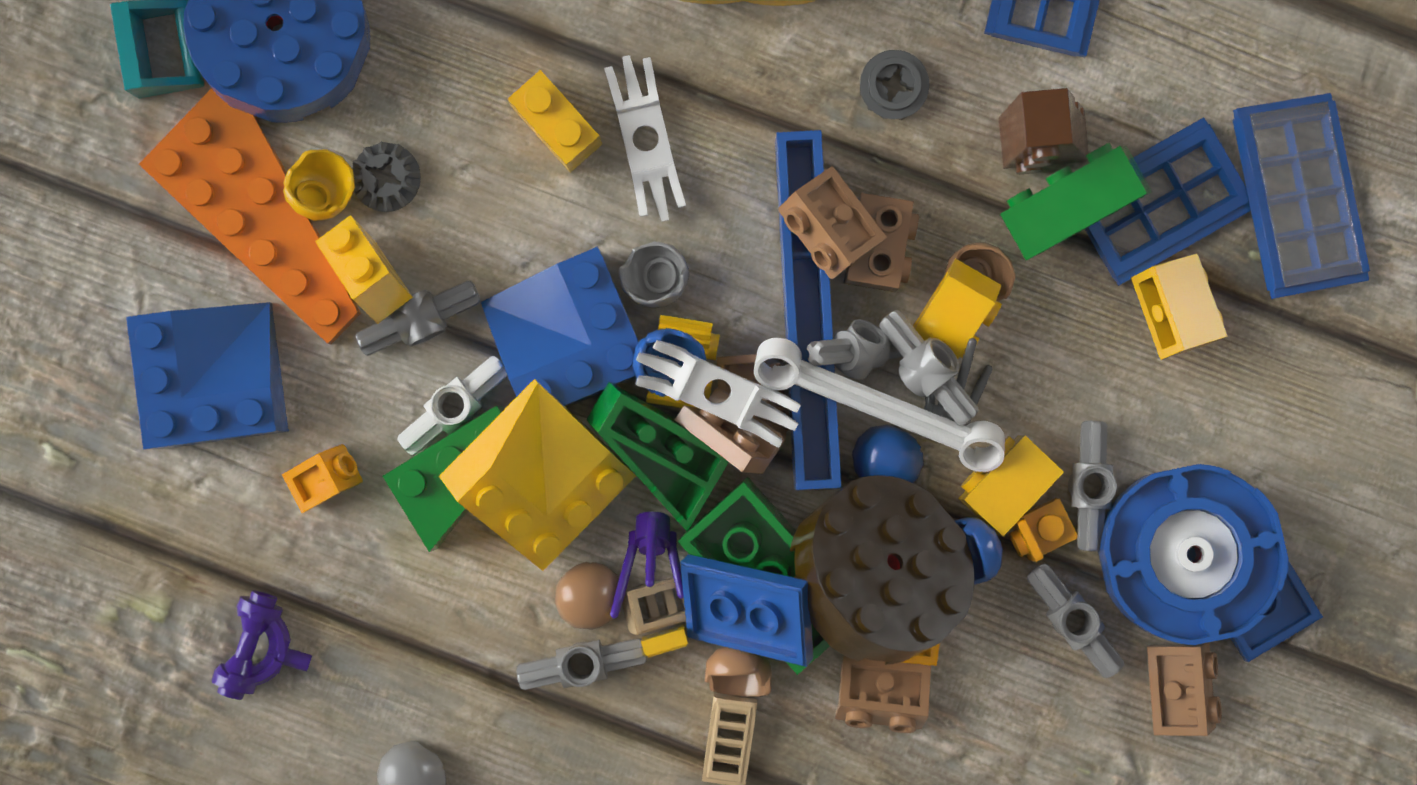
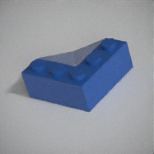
[481,246,639,408]
[126,302,289,450]

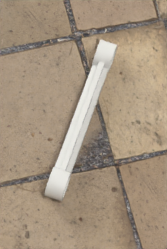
[754,338,1005,472]

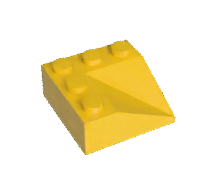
[439,379,636,571]

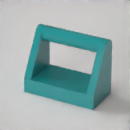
[110,0,205,99]

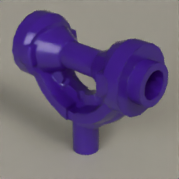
[211,590,312,700]

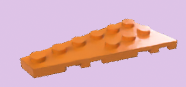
[139,88,361,345]

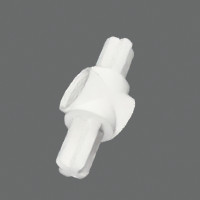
[397,356,507,456]

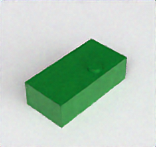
[678,477,830,675]

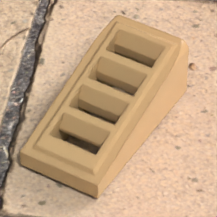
[622,577,686,635]
[702,693,757,785]

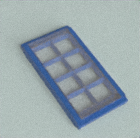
[1233,93,1370,299]

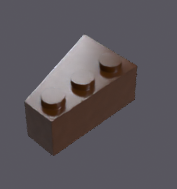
[999,88,1089,175]

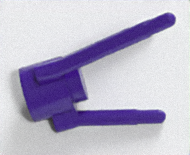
[610,511,684,619]

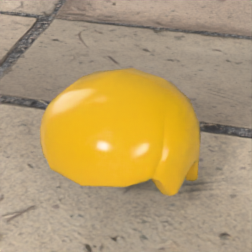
[283,149,355,221]

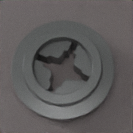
[860,50,930,120]
[352,141,421,212]

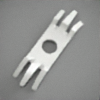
[604,55,686,222]
[635,340,801,448]

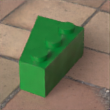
[1000,142,1152,261]
[586,382,729,532]
[382,405,504,552]

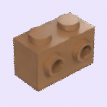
[844,193,919,292]

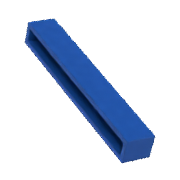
[775,130,841,490]

